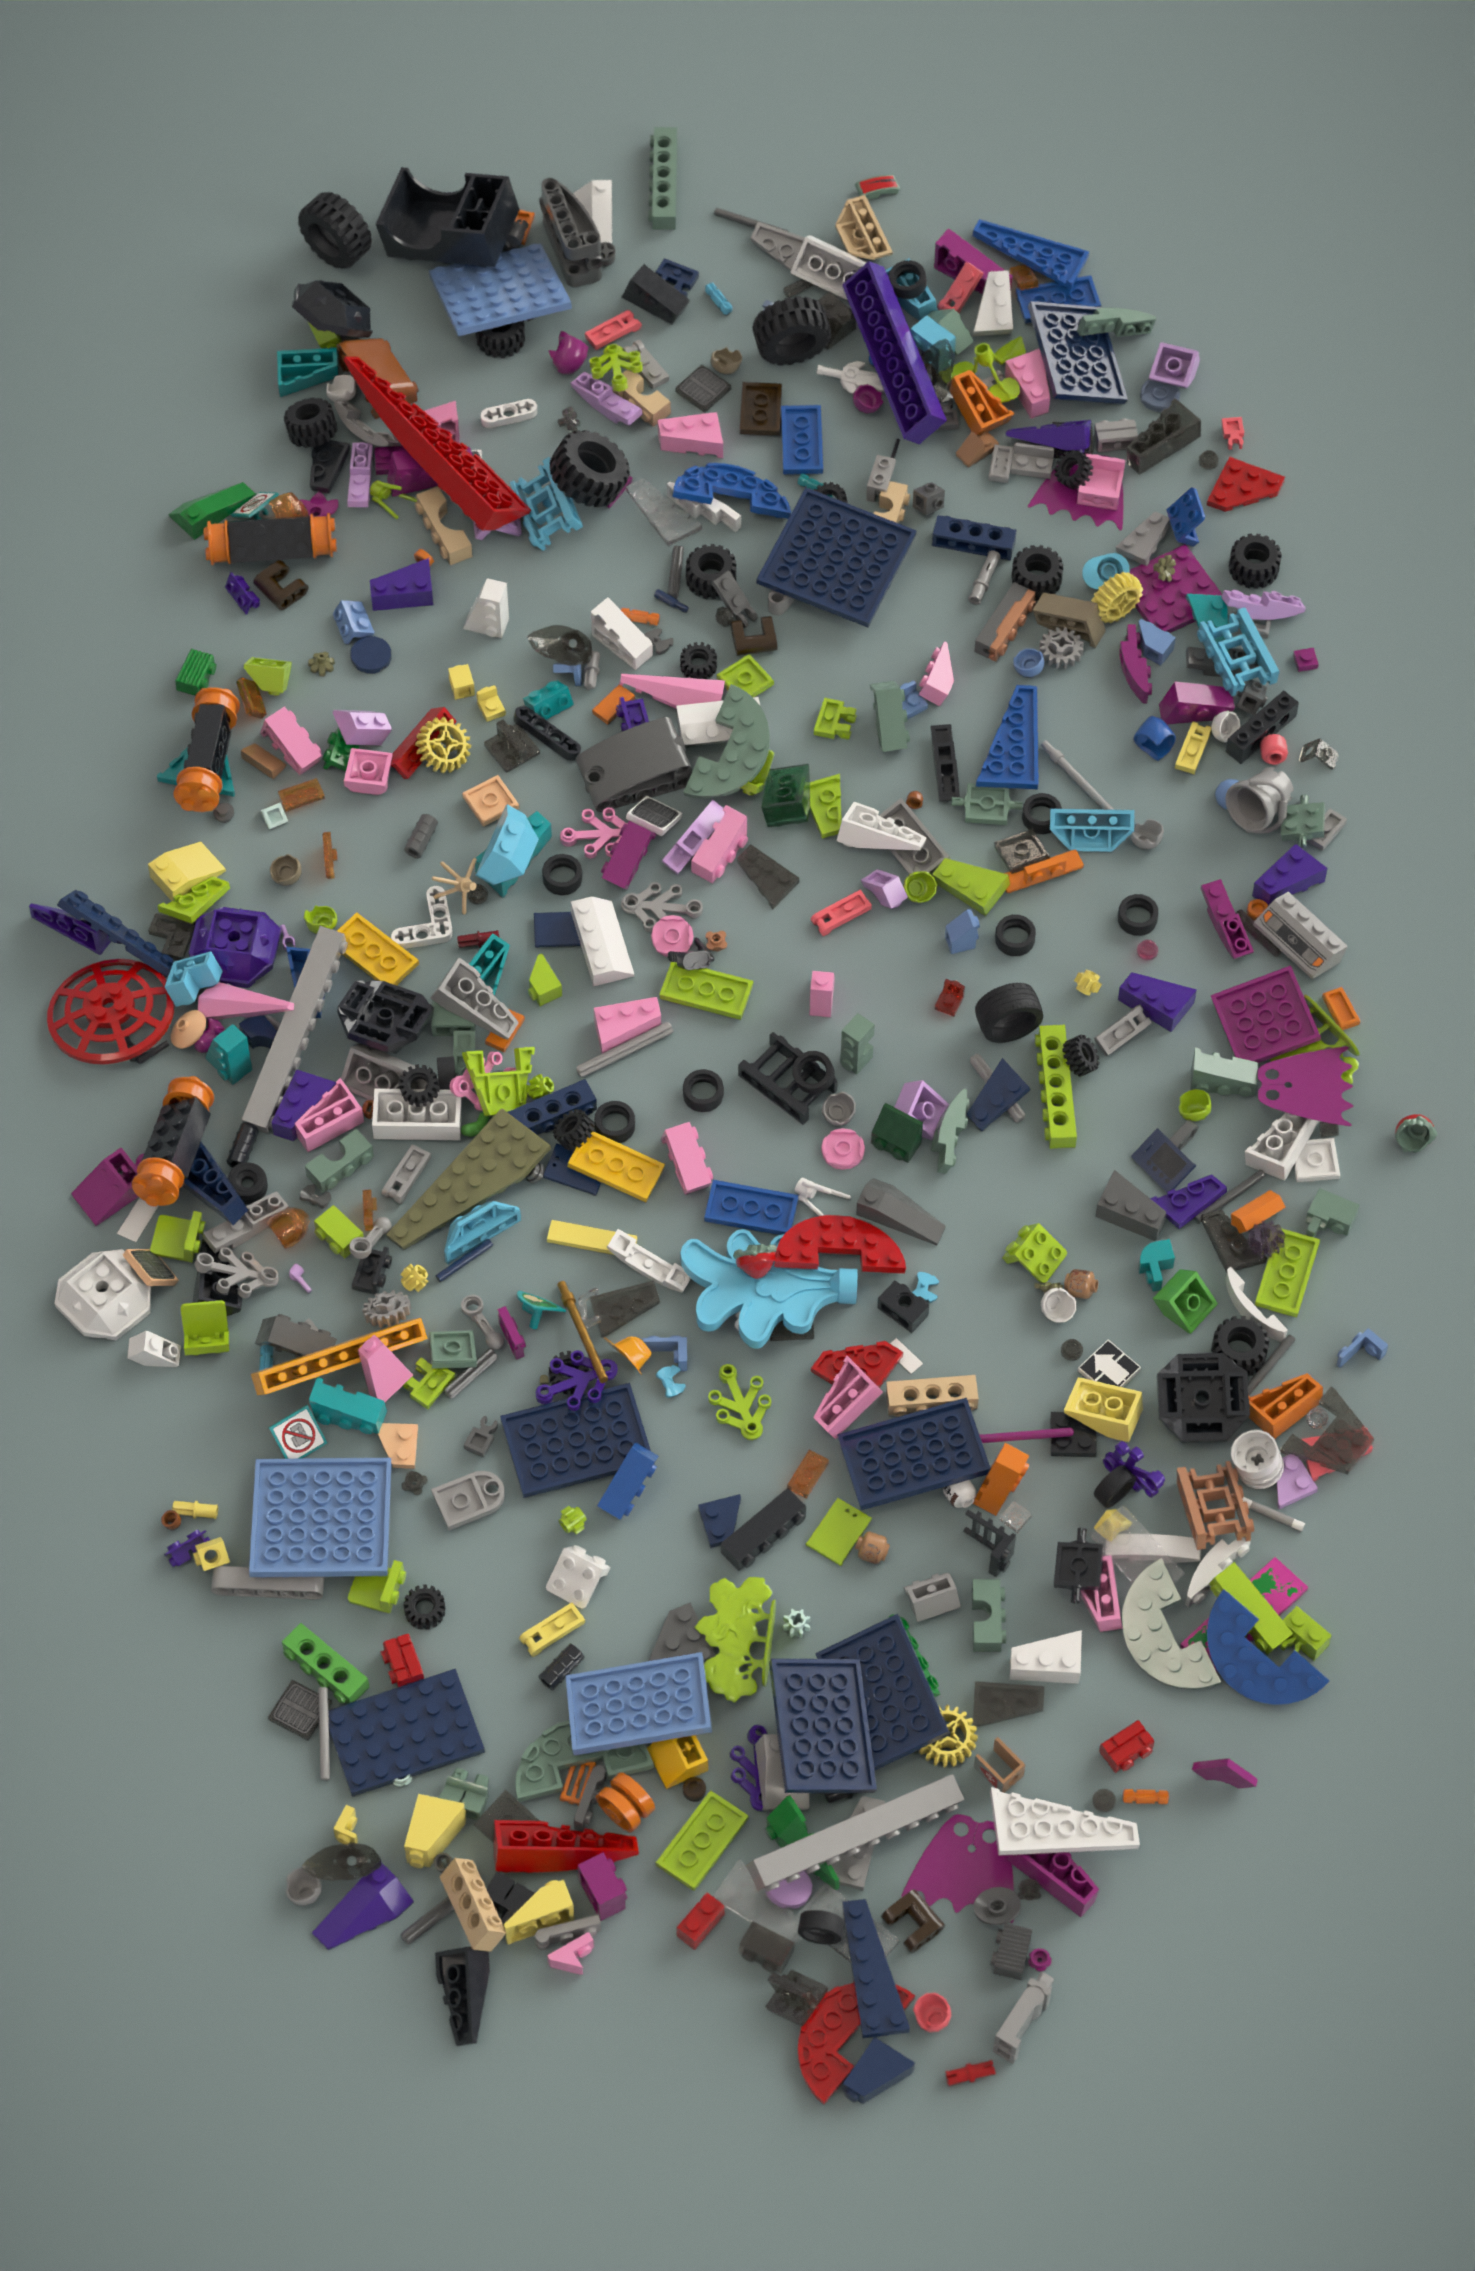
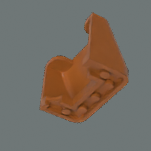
[337,338,419,420]

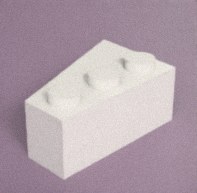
[591,597,653,670]
[1010,1630,1082,1684]

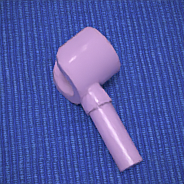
[280,924,296,950]
[289,1264,312,1293]

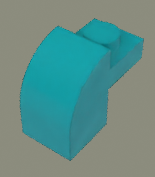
[1138,1239,1175,1292]

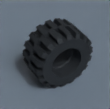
[476,320,525,358]
[284,398,338,448]
[1229,533,1282,589]
[686,544,736,599]
[1011,545,1063,600]
[1211,1316,1269,1376]

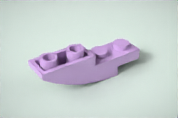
[571,372,642,426]
[347,442,373,507]
[1222,590,1306,620]
[661,800,724,875]

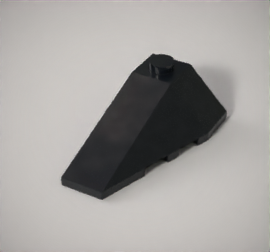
[192,1239,242,1316]
[435,1947,490,2046]

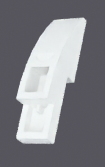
[1185,1537,1250,1608]

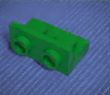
[322,727,359,772]

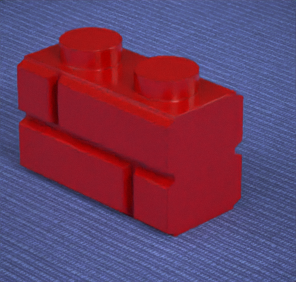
[380,1634,424,1687]
[1099,1720,1155,1773]
[676,1892,725,1950]

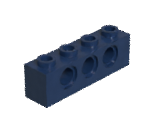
[932,515,1017,561]
[508,1079,597,1135]

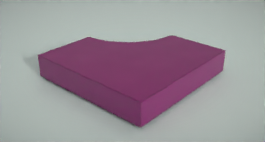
[1192,1758,1258,1789]

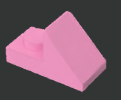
[547,1932,594,1975]

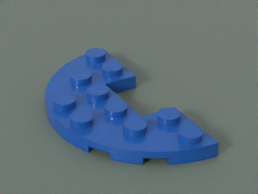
[672,463,791,519]
[1207,1589,1330,1704]

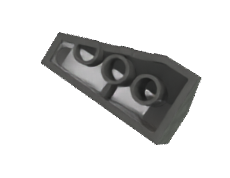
[856,1178,946,1245]

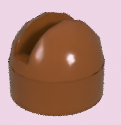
[906,791,923,809]
[362,1100,374,1119]
[161,1510,181,1530]

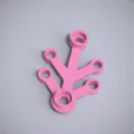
[560,808,628,858]
[450,1052,516,1111]

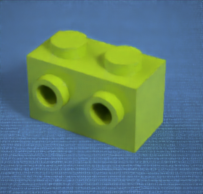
[314,1205,363,1259]

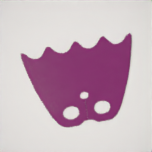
[1028,452,1124,531]
[1258,1046,1353,1126]
[902,1814,1014,1923]

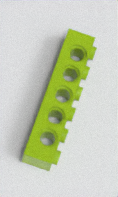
[1035,1025,1077,1149]

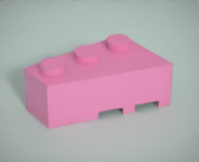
[1005,348,1050,419]
[400,401,460,446]
[658,412,723,458]
[260,706,322,775]
[295,1078,364,1152]
[661,1122,713,1195]
[813,1356,883,1439]
[1081,1555,1123,1632]

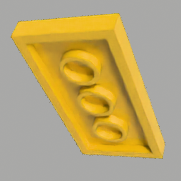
[337,912,419,986]
[567,1132,665,1203]

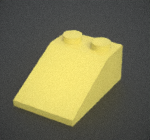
[148,842,226,901]
[1064,1377,1143,1442]
[504,1880,574,1945]

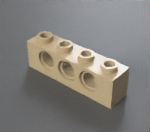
[886,1375,979,1417]
[439,1858,506,1952]

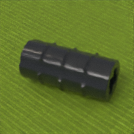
[226,1123,259,1168]
[538,1643,585,1691]

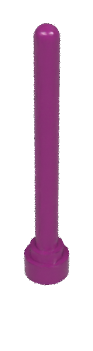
[980,1428,1074,1443]

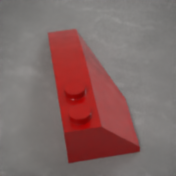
[494,1820,639,1873]

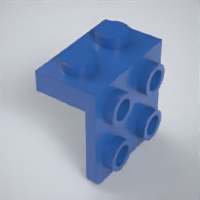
[1166,487,1205,547]

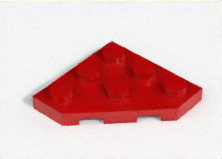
[1207,457,1285,512]
[811,1341,904,1388]

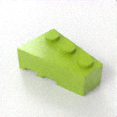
[933,858,1010,916]

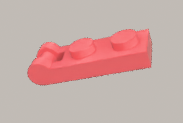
[937,262,984,313]
[585,310,642,350]
[810,890,872,936]

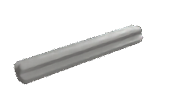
[970,1054,1025,1123]

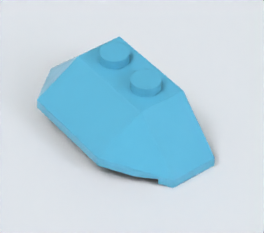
[475,804,539,885]
[1050,809,1135,852]
[444,1201,521,1264]

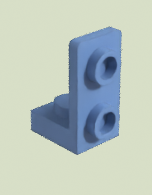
[1336,1328,1388,1368]
[642,1335,687,1371]

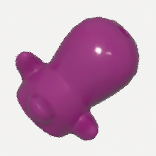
[193,1018,225,1053]

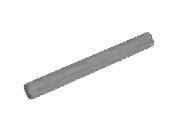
[576,1022,673,1077]

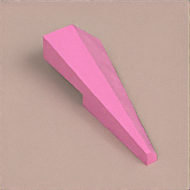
[620,674,725,708]
[198,982,294,1021]

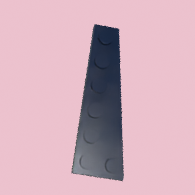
[57,890,174,977]
[842,1899,910,2039]

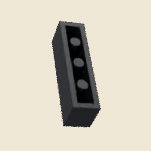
[721,1488,806,1571]

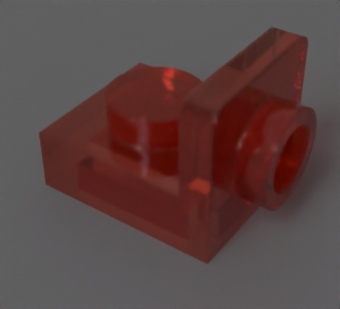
[935,979,965,1017]

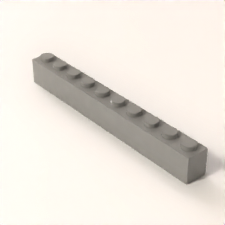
[242,926,348,1134]
[746,1774,965,1892]

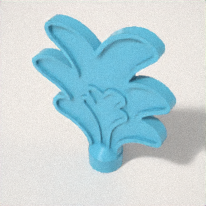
[680,1229,857,1349]

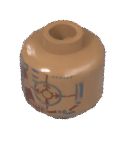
[1064,1269,1098,1299]
[855,1531,890,1564]

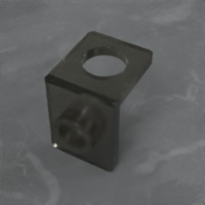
[1299,738,1339,770]

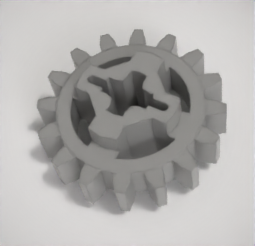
[1039,627,1084,669]
[362,1290,412,1328]

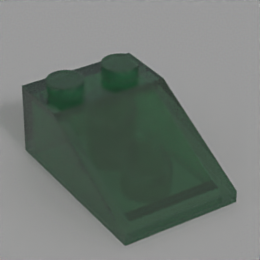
[761,764,810,827]

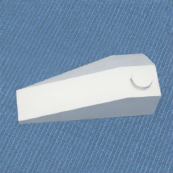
[573,180,612,256]
[837,802,926,850]

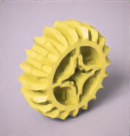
[1091,572,1143,623]
[415,717,471,773]
[919,1705,978,1768]

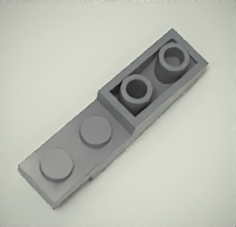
[202,1191,289,1253]

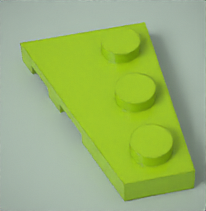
[801,773,842,839]
[157,876,230,923]

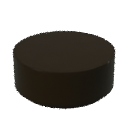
[683,1777,706,1802]

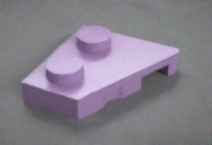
[1276,1452,1318,1509]

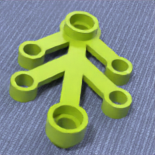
[589,344,643,392]
[708,1364,771,1440]

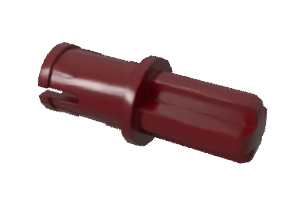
[457,930,500,948]

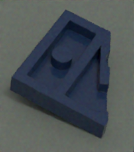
[698,1494,741,1548]

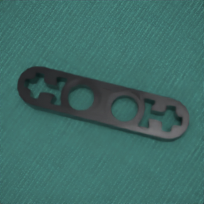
[513,706,581,761]

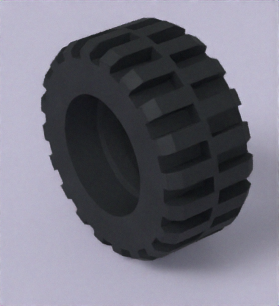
[298,192,372,269]
[752,296,831,366]
[549,430,630,507]

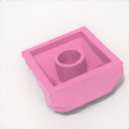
[344,748,393,795]

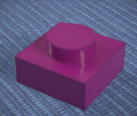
[1293,648,1319,672]

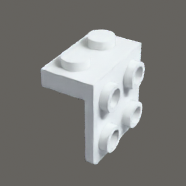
[546,1545,611,1608]

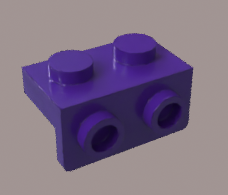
[616,697,649,732]

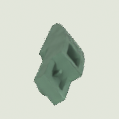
[1077,308,1156,337]
[931,1089,969,1174]

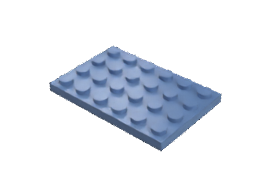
[566,1652,712,1756]

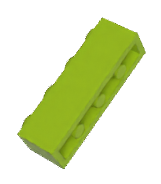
[1209,1562,1293,1655]

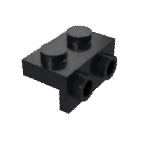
[352,1247,392,1294]

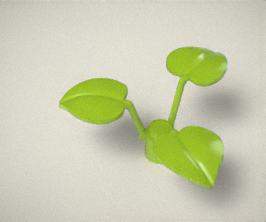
[939,336,1026,403]

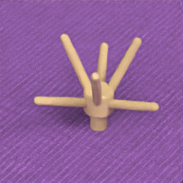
[432,858,476,914]

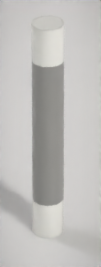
[1242,1497,1305,1531]

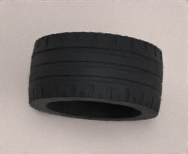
[975,982,1044,1043]

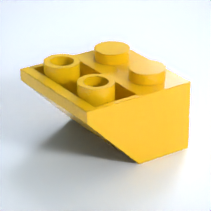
[646,1735,708,1789]

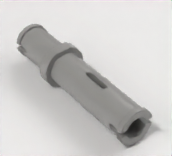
[968,551,1000,605]

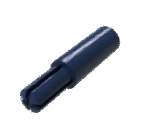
[654,589,689,613]

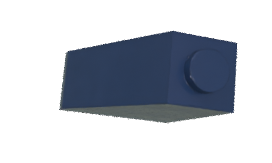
[843,2037,915,2104]

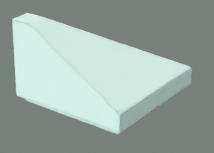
[259,803,288,829]

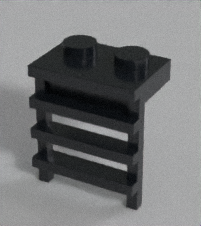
[963,1510,1016,1577]

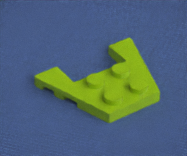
[462,1047,535,1116]

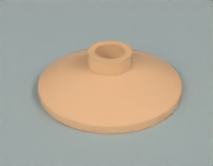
[171,1010,206,1049]

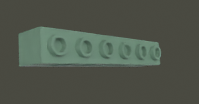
[648,127,677,230]

